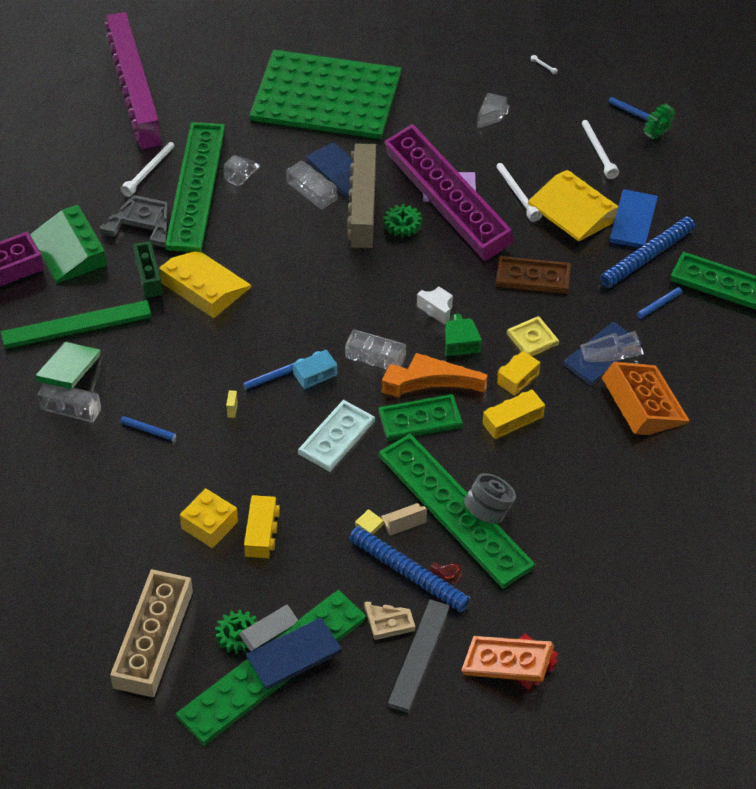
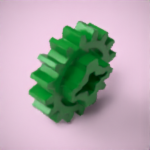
[644,104,675,140]
[383,204,422,238]
[215,610,257,654]

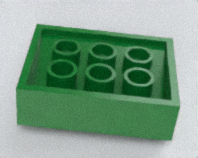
[30,205,107,284]

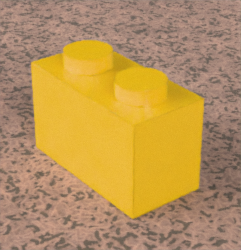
[497,351,540,396]

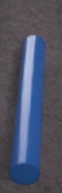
[608,97,649,121]
[637,287,682,319]
[243,363,294,390]
[120,416,176,441]

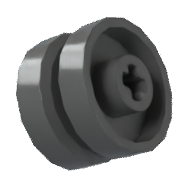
[464,473,516,524]

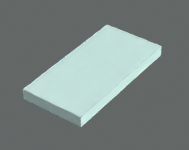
[298,400,375,472]

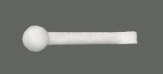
[531,55,558,74]

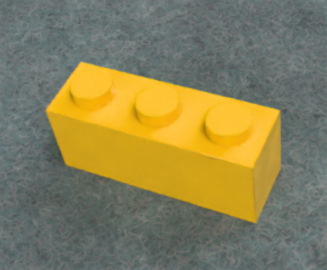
[483,389,545,439]
[244,495,280,558]

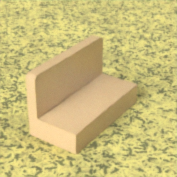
[381,503,427,536]

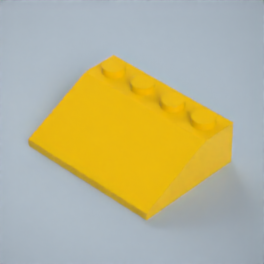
[528,170,618,241]
[159,251,251,318]

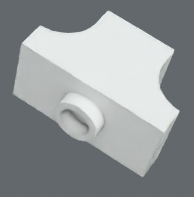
[417,287,453,325]

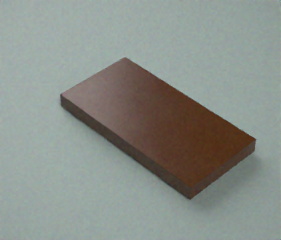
[495,256,571,294]

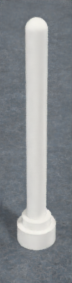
[582,120,619,179]
[120,142,174,197]
[497,163,542,222]

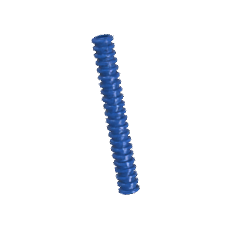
[600,217,695,288]
[349,526,470,612]

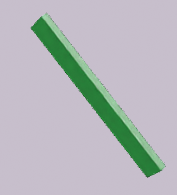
[1,300,152,349]

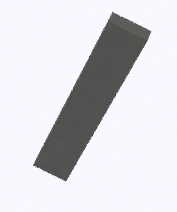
[388,600,450,713]

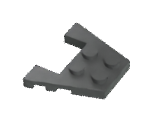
[99,195,168,247]

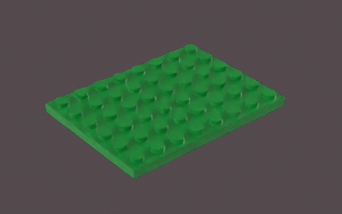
[249,50,401,139]

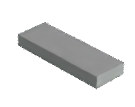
[239,605,298,651]

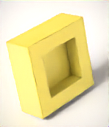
[226,390,238,418]
[355,510,384,535]

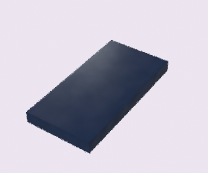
[306,142,354,200]
[563,322,642,386]
[246,617,342,690]

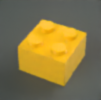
[180,488,238,548]

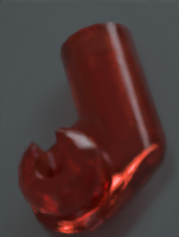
[430,561,462,579]

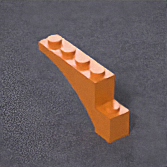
[382,353,488,397]

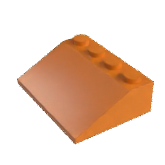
[602,362,690,435]

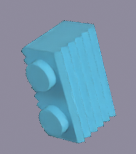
[293,350,337,389]

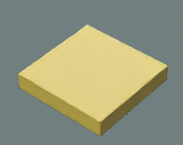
[507,316,559,356]

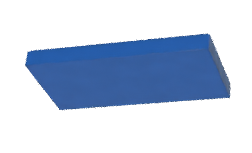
[609,189,658,248]

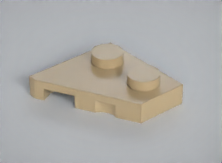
[364,602,415,640]

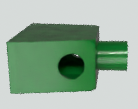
[445,314,482,356]

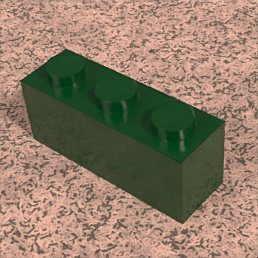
[133,241,163,298]

